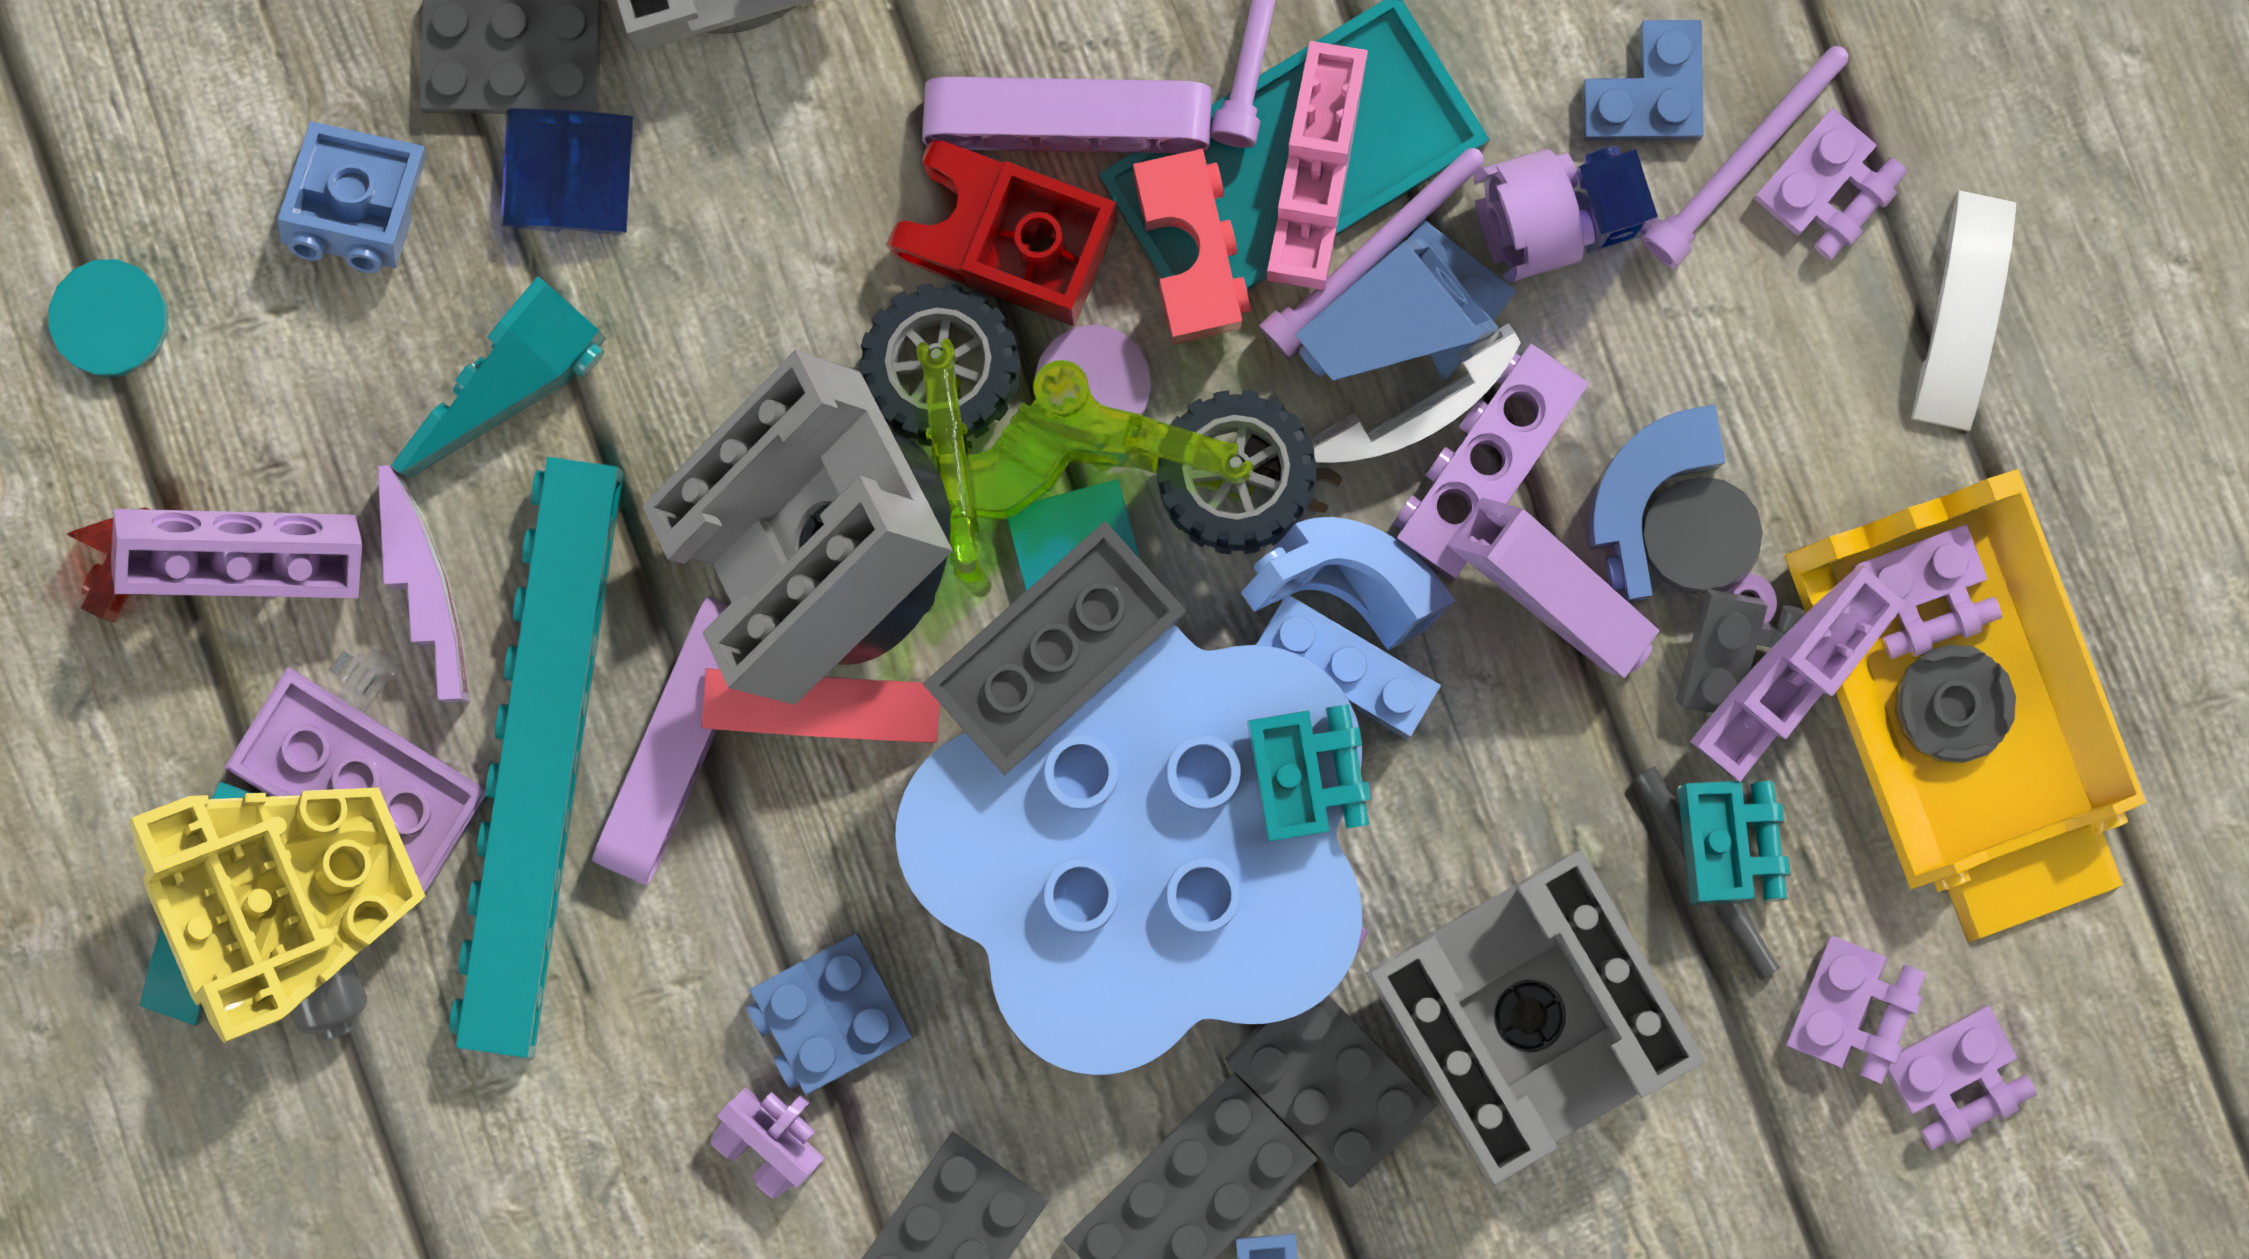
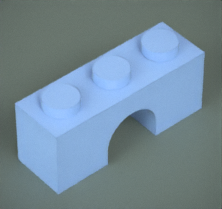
[1256,595,1441,740]

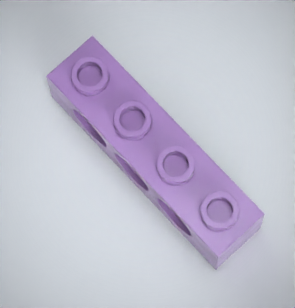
[1392,343,1589,583]
[111,509,362,598]

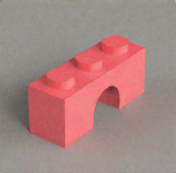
[1133,149,1251,345]

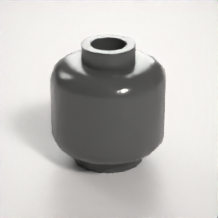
[290,960,368,1040]

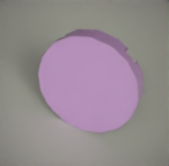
[1034,324,1152,444]

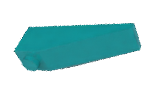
[391,276,606,479]

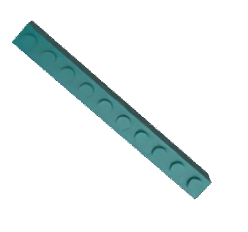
[449,457,624,1058]

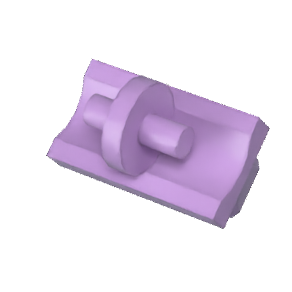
[710,1087,825,1199]

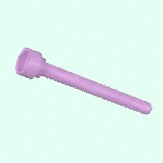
[1210,0,1276,148]
[1641,46,1848,269]
[1258,148,1484,361]

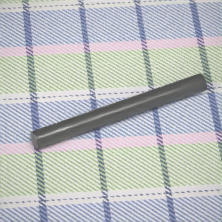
[1635,766,1780,980]

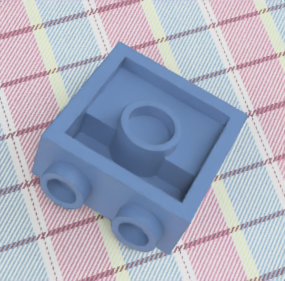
[277,121,426,273]
[746,933,913,1095]

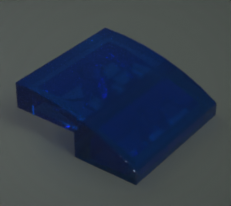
[500,108,633,235]

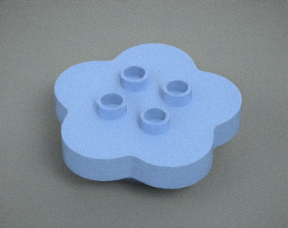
[895,625,1362,1075]

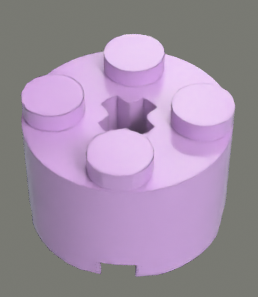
[1474,149,1595,282]

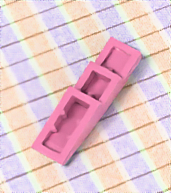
[1267,41,1368,290]

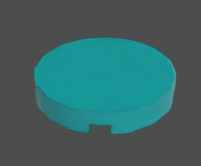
[49,259,169,377]

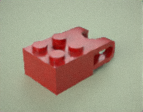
[886,140,1119,327]

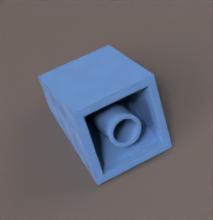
[1295,237,1499,381]

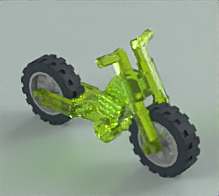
[859,283,1316,597]

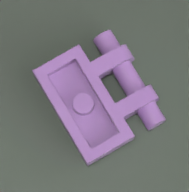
[1753,107,1908,261]
[1852,524,2002,659]
[1787,935,1926,1084]
[1887,1005,2037,1151]

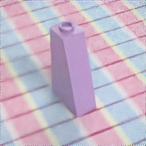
[1447,498,1660,678]

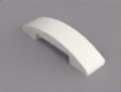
[1911,190,2016,431]
[1310,323,1521,463]

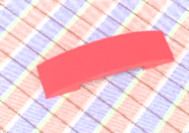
[701,668,940,743]

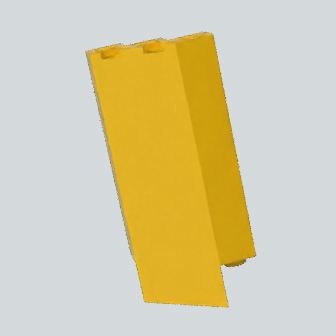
[1784,469,2146,943]

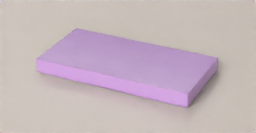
[224,667,487,893]

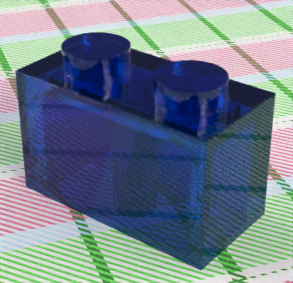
[1573,146,1658,253]

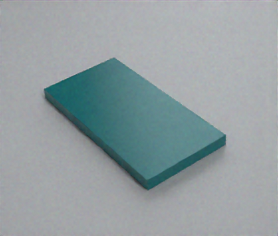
[1098,0,1490,291]

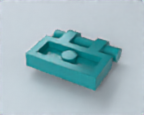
[1247,704,1372,842]
[1677,781,1791,905]

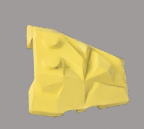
[130,787,426,1043]

